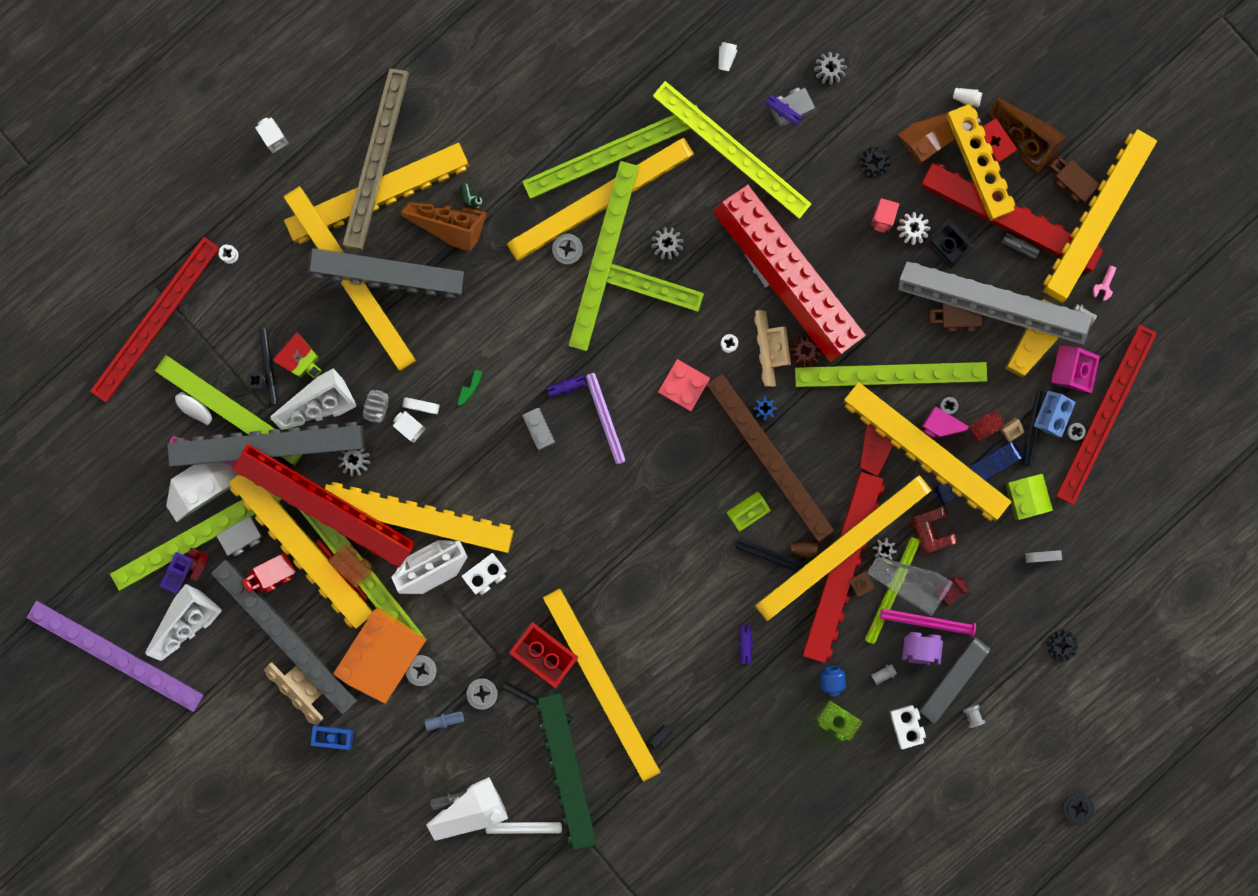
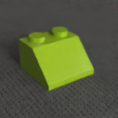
[1005,474,1053,521]

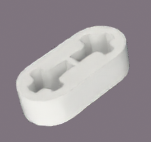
[402,397,440,415]

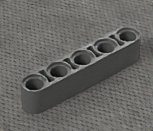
[919,637,991,724]

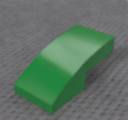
[457,370,484,407]

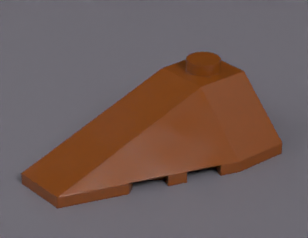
[897,113,981,166]
[401,202,487,251]

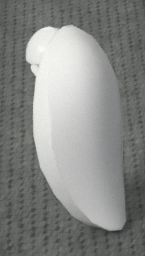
[175,392,212,425]

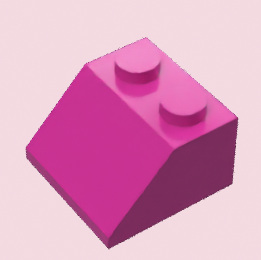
[1051,345,1100,393]
[919,407,969,439]

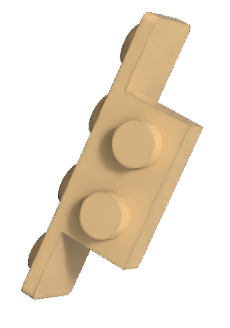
[754,310,791,387]
[264,662,324,725]

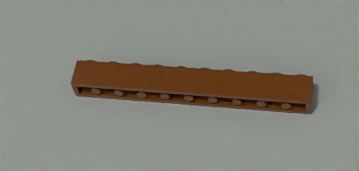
[706,374,834,542]

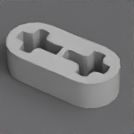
[1025,550,1062,563]

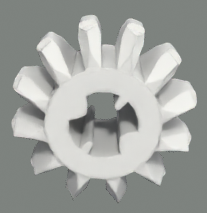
[897,212,930,245]

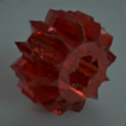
[789,335,822,368]
[970,411,1004,440]

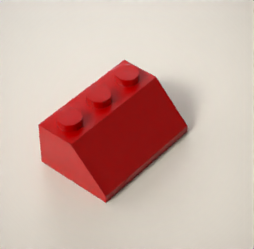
[508,622,579,690]

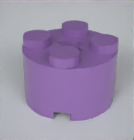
[902,632,943,665]

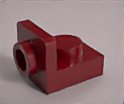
[187,548,208,581]
[936,576,968,606]

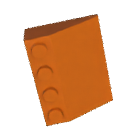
[333,608,427,704]

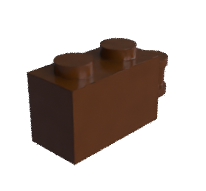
[1048,155,1100,205]
[929,304,982,332]

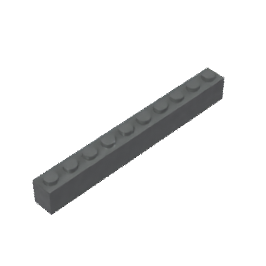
[167,422,364,467]
[211,560,359,715]

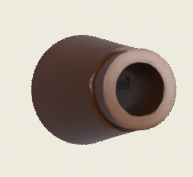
[791,541,819,560]

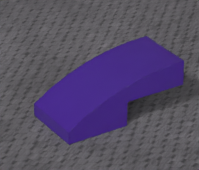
[160,552,194,594]

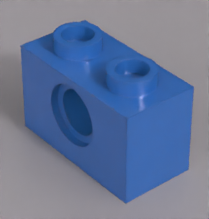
[311,725,354,750]

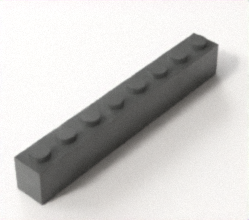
[307,248,464,299]

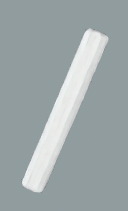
[486,822,562,834]

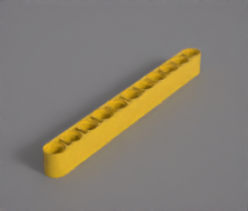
[507,138,694,261]
[283,186,416,371]
[755,475,931,621]
[543,588,661,782]

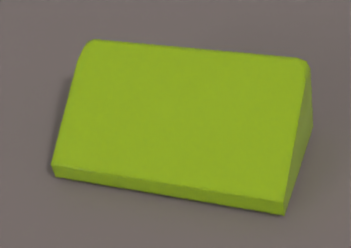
[727,492,771,532]

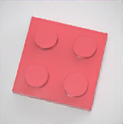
[658,359,710,412]

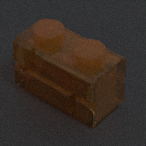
[328,545,373,588]

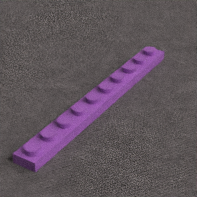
[27,601,204,712]

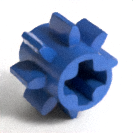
[753,396,777,421]

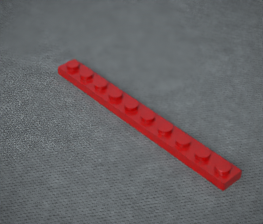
[91,237,220,403]
[1056,325,1157,505]

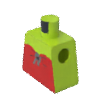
[273,333,322,379]

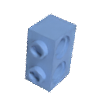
[1034,391,1076,437]

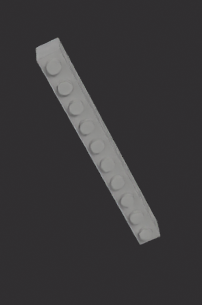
[899,262,1093,345]

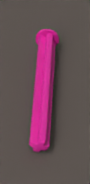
[880,609,976,638]

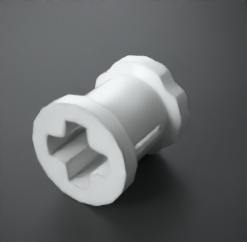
[219,244,239,264]
[720,334,738,353]

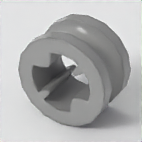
[940,397,958,415]
[1067,423,1086,441]

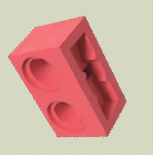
[871,198,899,233]

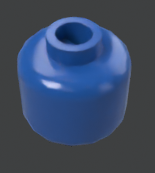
[820,666,846,696]

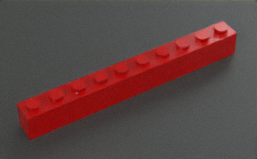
[920,163,1103,273]
[232,443,414,568]
[802,472,885,663]

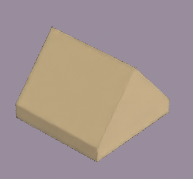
[999,418,1024,442]

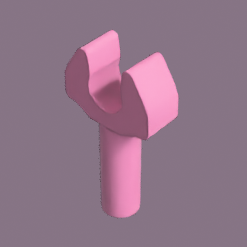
[1092,265,1117,301]

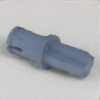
[425,711,464,731]

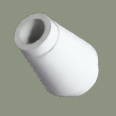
[718,42,738,71]
[953,88,983,108]

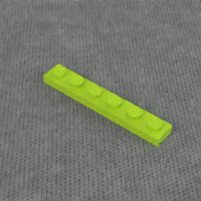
[607,264,704,312]

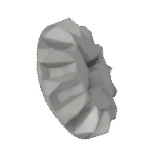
[552,234,583,264]
[406,655,437,686]
[467,679,497,710]

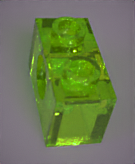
[817,700,863,741]

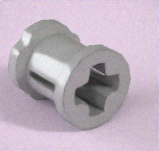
[963,704,985,728]

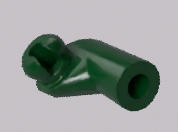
[460,184,483,208]

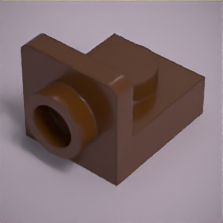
[849,571,875,597]

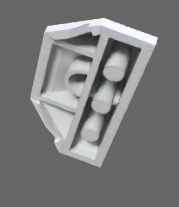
[166,462,238,522]
[391,540,467,594]

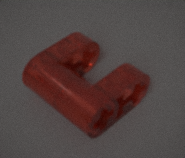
[911,506,959,554]

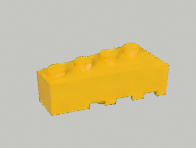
[1005,299,1059,377]

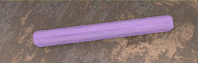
[586,373,625,464]

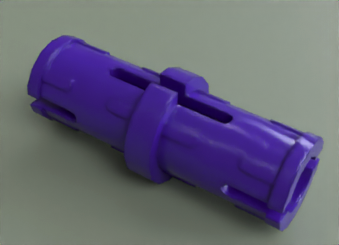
[765,94,803,127]
[547,374,587,398]
[738,625,753,664]

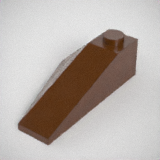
[989,98,1066,173]

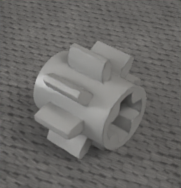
[872,538,897,562]

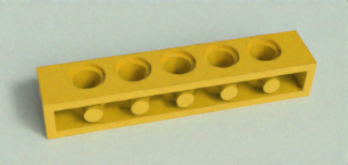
[946,104,1015,221]

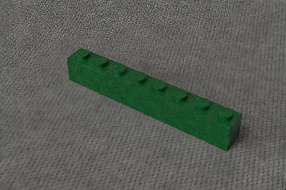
[535,692,597,850]

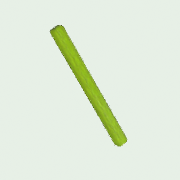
[865,537,920,644]

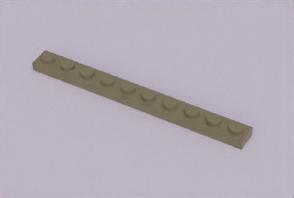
[343,68,409,251]

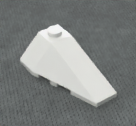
[271,368,356,430]
[145,584,222,661]
[426,777,508,841]

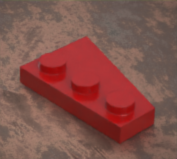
[860,424,893,476]

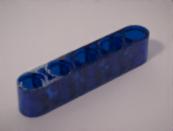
[933,440,1023,505]

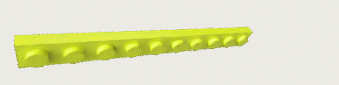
[652,81,811,219]

